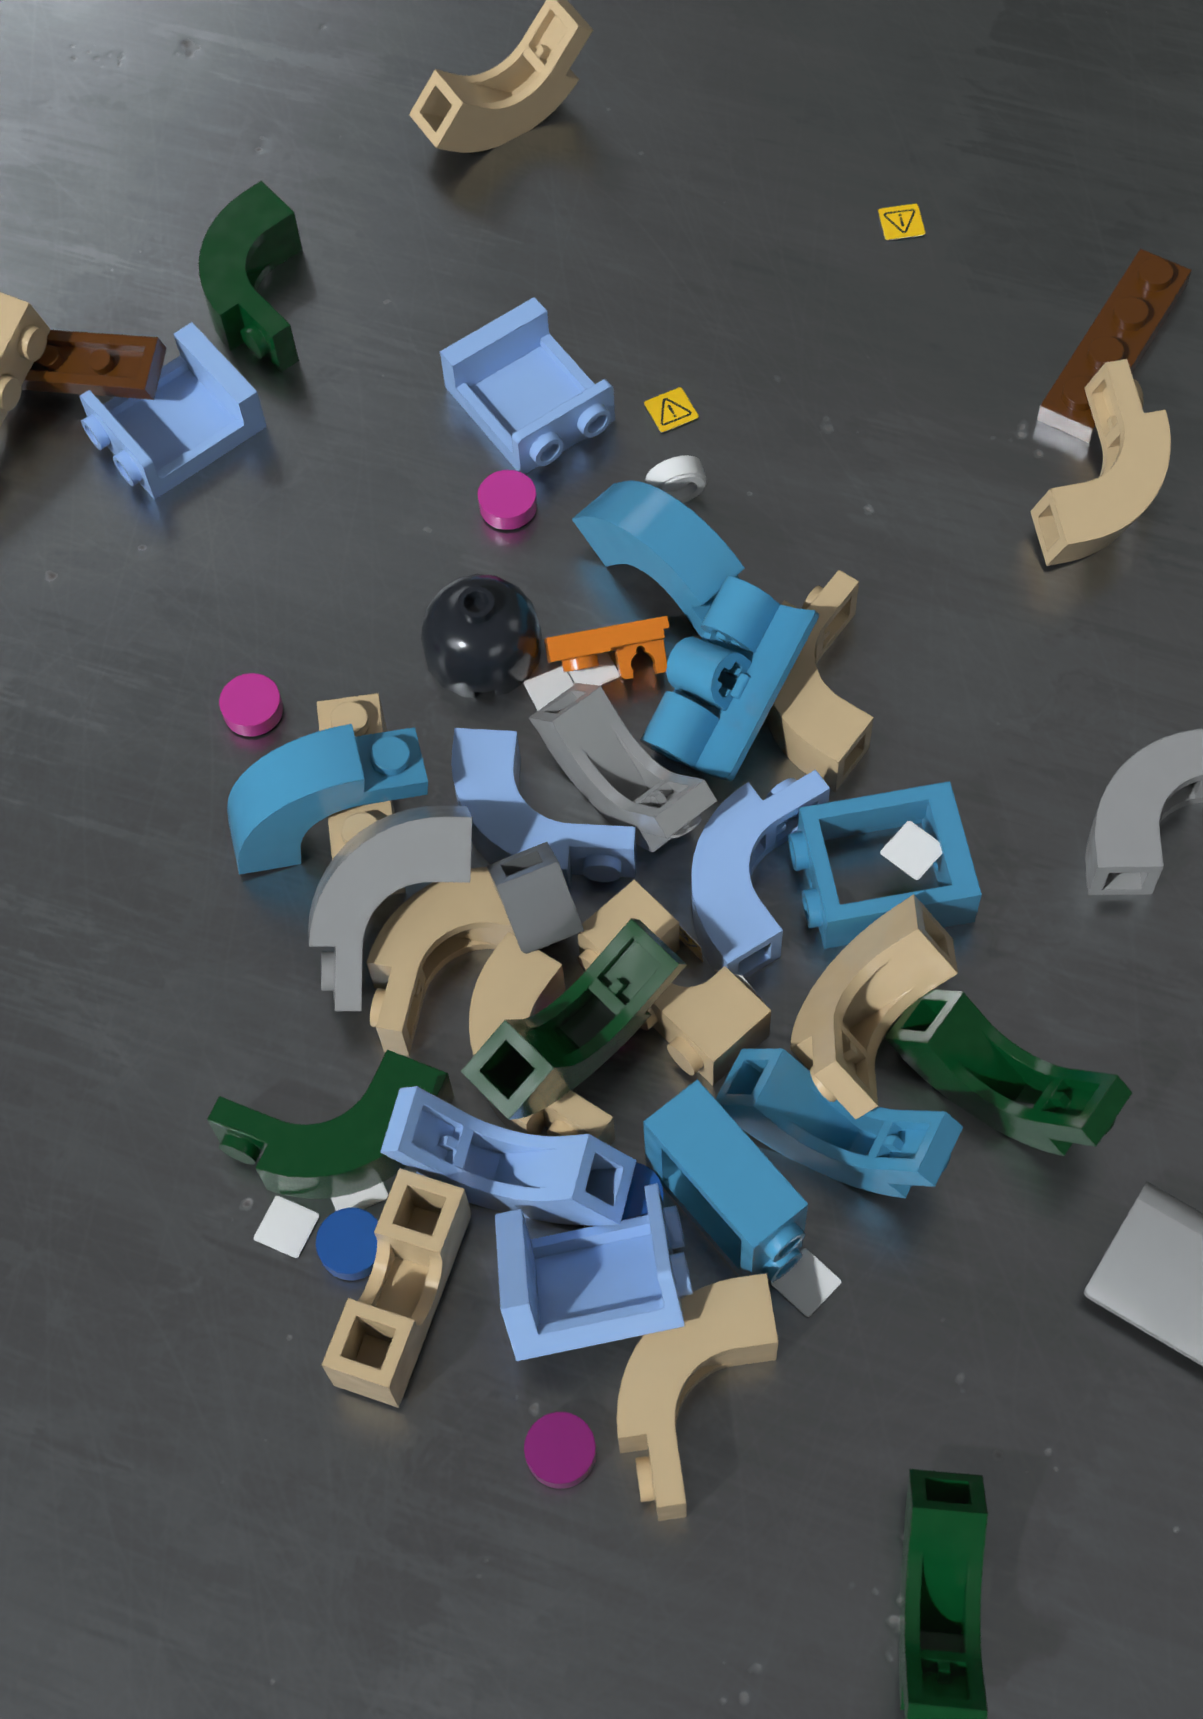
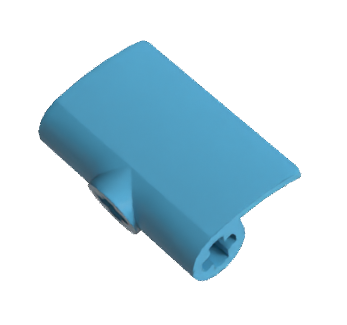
[640,576,819,781]

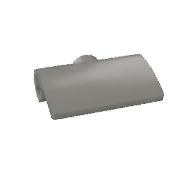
[1084,1181,1203,1366]

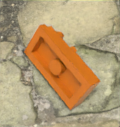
[544,616,670,680]

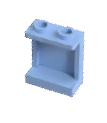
[440,297,615,474]
[79,322,267,500]
[495,1183,693,1361]

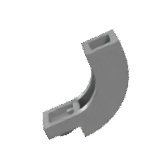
[529,683,717,852]
[1085,729,1203,895]
[308,806,472,1011]

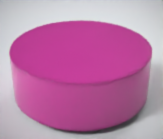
[478,470,537,530]
[219,673,283,737]

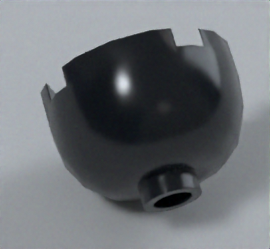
[421,574,542,698]

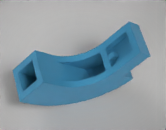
[572,480,745,638]
[227,724,428,875]
[716,1049,963,1198]

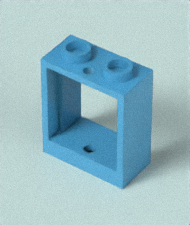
[788,781,982,949]
[643,1079,808,1282]

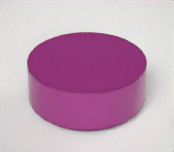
[524,1412,596,1489]

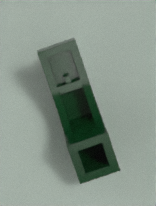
[198,181,303,373]
[461,918,687,1120]
[885,989,1133,1156]
[207,1050,454,1199]
[899,1469,988,1719]

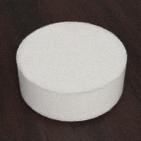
[645,455,707,503]

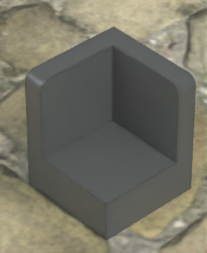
[487,842,584,954]

